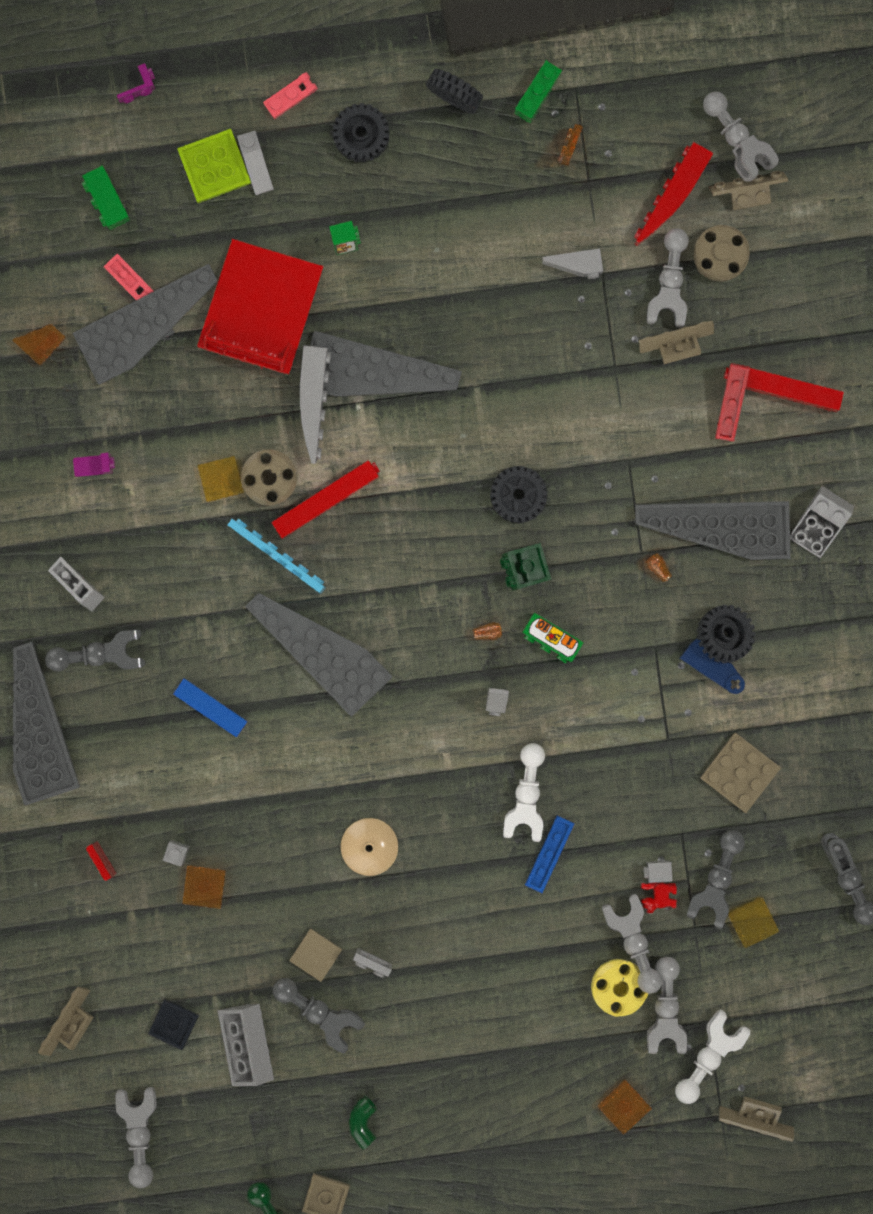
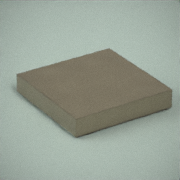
[289,928,343,982]
[302,1173,350,1214]

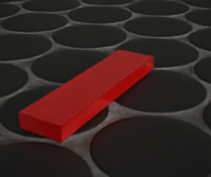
[715,363,750,442]

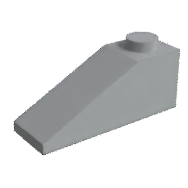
[237,131,274,195]
[542,248,603,279]
[48,557,105,611]
[485,687,509,716]

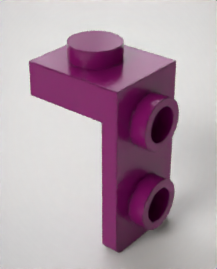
[116,63,155,103]
[73,453,115,477]

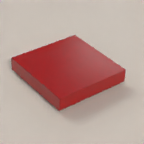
[86,841,117,881]

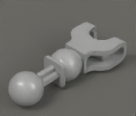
[703,92,779,182]
[646,228,689,328]
[602,894,662,994]
[647,957,687,1054]
[116,1087,157,1188]

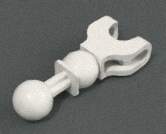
[503,743,545,842]
[675,1009,750,1104]

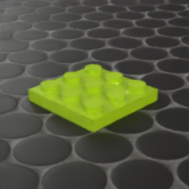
[177,129,252,203]

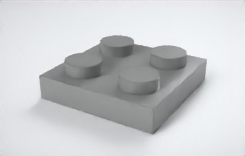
[353,948,392,977]

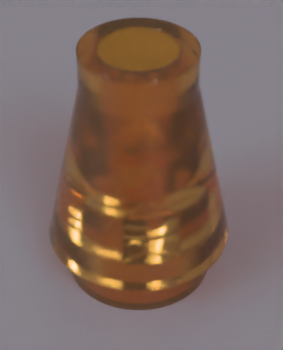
[646,553,672,582]
[473,621,502,640]

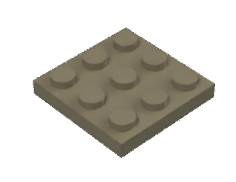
[700,732,781,813]

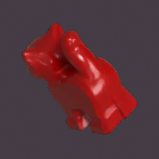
[640,882,677,914]

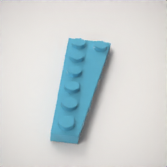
[228,519,326,593]

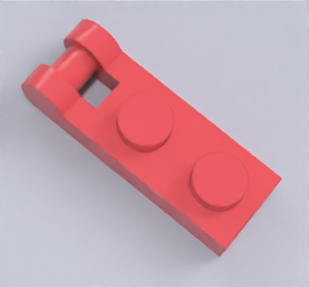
[263,72,318,120]
[104,254,154,300]

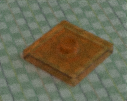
[182,865,226,909]
[597,1080,652,1135]

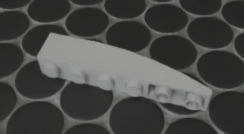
[300,345,331,464]

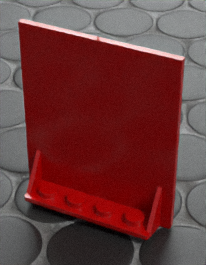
[197,239,324,375]

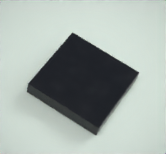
[148,998,199,1050]

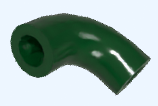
[348,1096,378,1150]

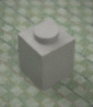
[163,840,190,867]
[643,860,672,883]

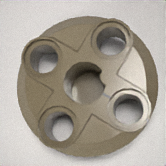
[693,225,750,282]
[241,449,297,505]

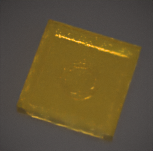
[197,456,244,503]
[728,896,779,948]

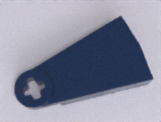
[679,638,745,694]

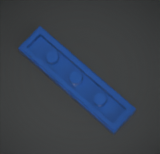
[173,678,248,737]
[525,815,575,893]

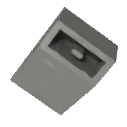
[790,486,854,558]

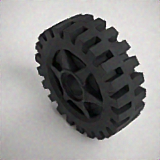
[426,69,483,114]
[333,103,390,163]
[490,466,547,523]
[697,605,756,663]

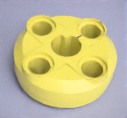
[591,959,648,1017]

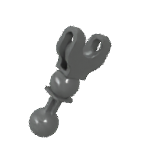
[45,630,146,672]
[687,830,745,930]
[821,833,873,925]
[273,978,365,1054]

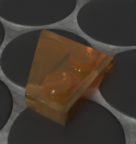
[560,124,582,166]
[12,324,66,366]

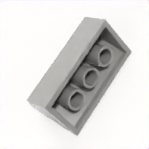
[218,1004,274,1086]

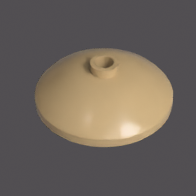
[341,818,398,876]

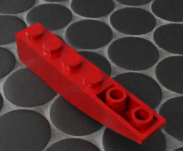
[634,142,713,246]

